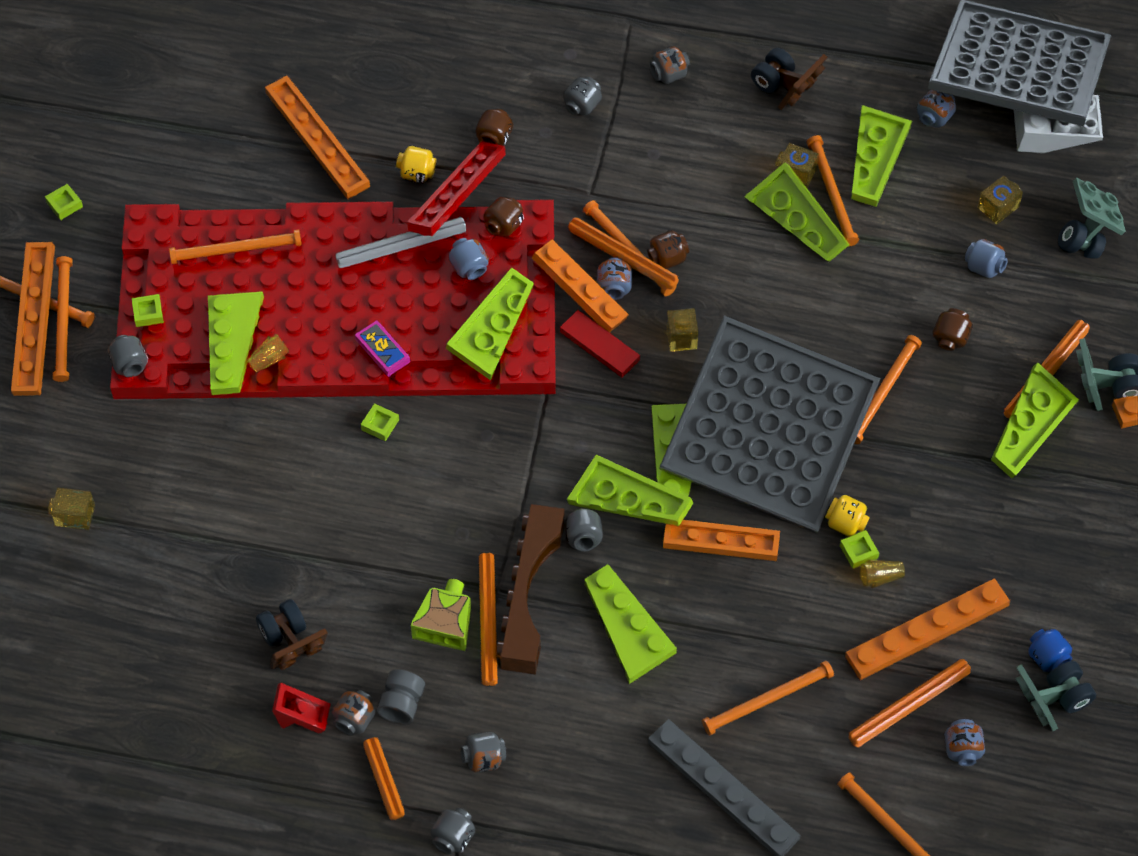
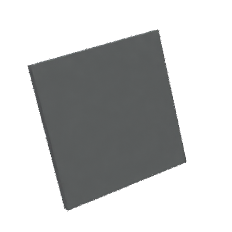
[928,0,1111,126]
[659,316,881,534]

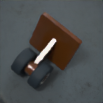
[751,48,828,111]
[256,599,328,670]

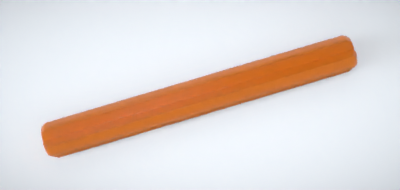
[568,218,679,290]
[1004,320,1090,418]
[479,553,498,686]
[849,659,971,747]

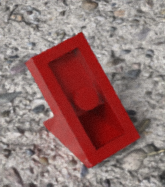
[272,683,331,733]

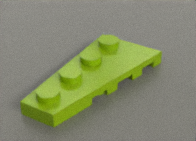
[851,105,912,207]
[744,162,850,262]
[446,268,534,380]
[208,291,264,395]
[991,362,1079,478]
[651,404,692,497]
[567,455,693,526]
[585,564,677,684]

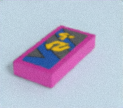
[355,320,410,376]

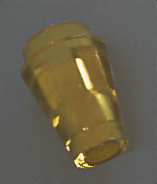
[247,334,290,373]
[860,560,905,588]

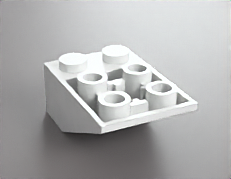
[1014,95,1103,153]

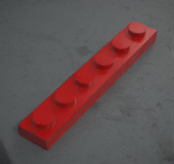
[407,141,506,236]

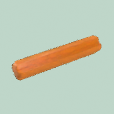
[363,737,405,820]

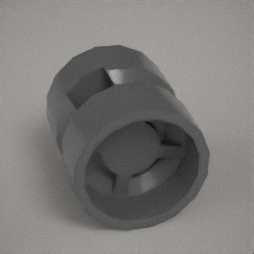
[376,669,426,725]

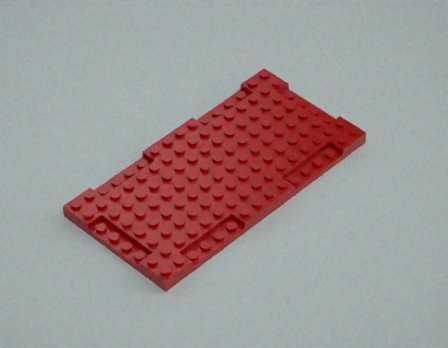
[110,200,556,399]

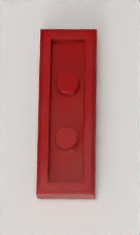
[560,310,640,378]

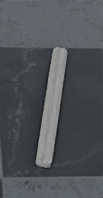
[335,217,466,268]

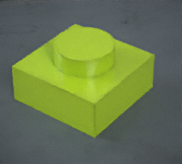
[45,184,83,220]
[132,294,164,327]
[361,403,399,441]
[840,530,879,569]

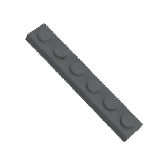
[648,719,801,856]

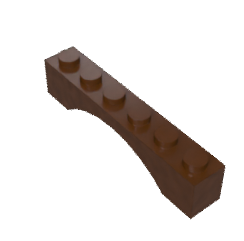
[496,504,565,675]

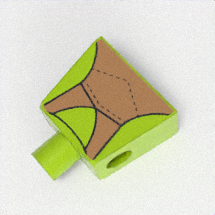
[411,579,471,651]

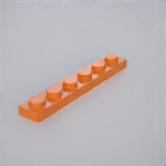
[265,76,370,199]
[11,242,55,396]
[845,578,1010,680]

